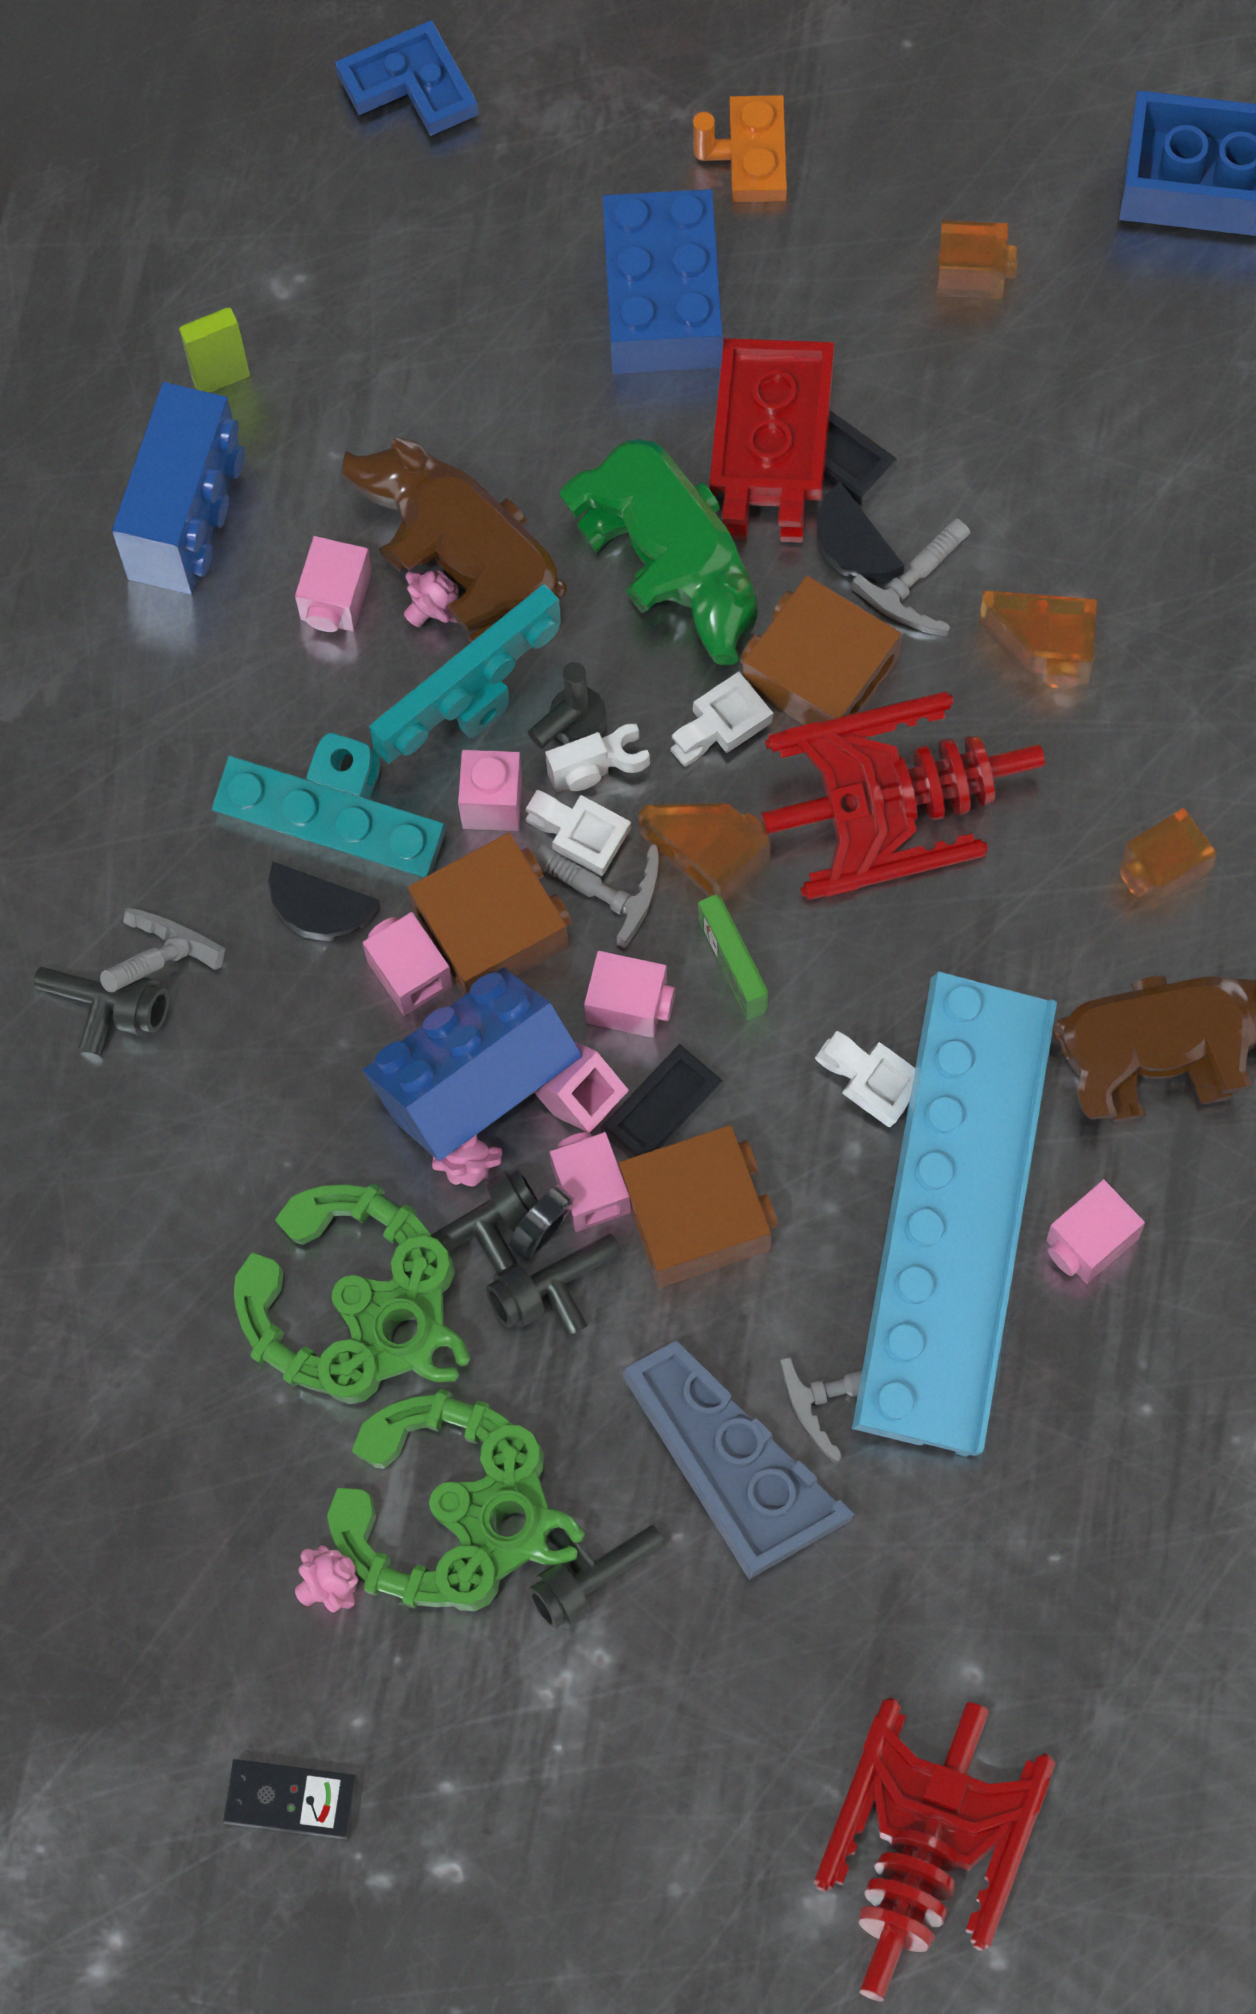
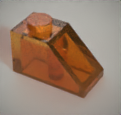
[979,590,1097,689]
[638,803,770,904]

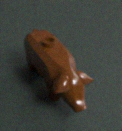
[342,437,567,643]
[1052,976,1256,1123]

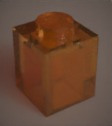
[937,220,1017,299]
[1120,808,1217,909]

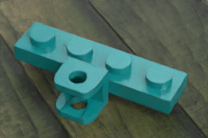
[369,584,561,765]
[211,733,447,878]

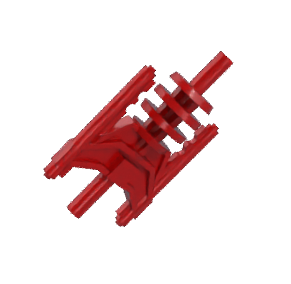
[761,691,1045,900]
[813,1697,1056,2001]

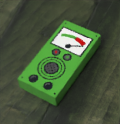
[698,894,768,1021]

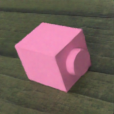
[295,536,373,632]
[458,750,523,831]
[362,912,453,1016]
[584,951,676,1038]
[534,1041,629,1133]
[549,1132,631,1233]
[1046,1179,1145,1284]

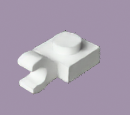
[670,672,773,767]
[545,724,650,793]
[526,790,631,876]
[815,1031,916,1127]

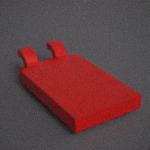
[709,338,835,543]

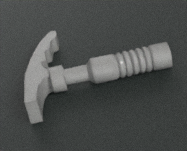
[851,518,970,636]
[534,844,659,950]
[100,908,226,992]
[779,1357,862,1463]

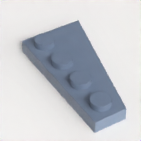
[622,1340,855,1579]

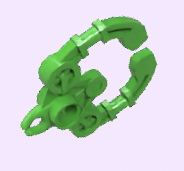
[234,1182,470,1404]
[327,1388,585,1611]

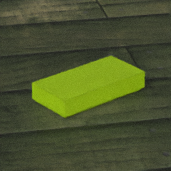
[179,307,250,393]

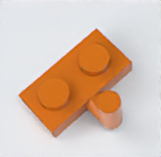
[693,95,787,202]

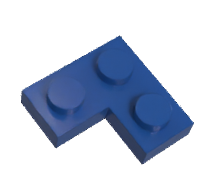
[335,20,479,136]

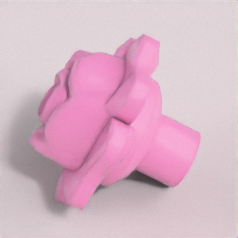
[404,570,459,627]
[432,1134,502,1187]
[295,1545,358,1612]

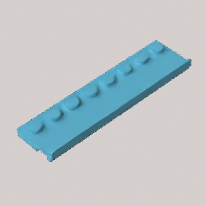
[852,971,1057,1457]

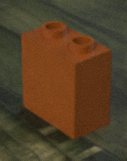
[740,575,902,725]
[408,832,572,995]
[618,1125,778,1289]

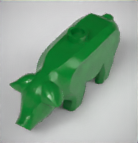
[559,439,758,665]

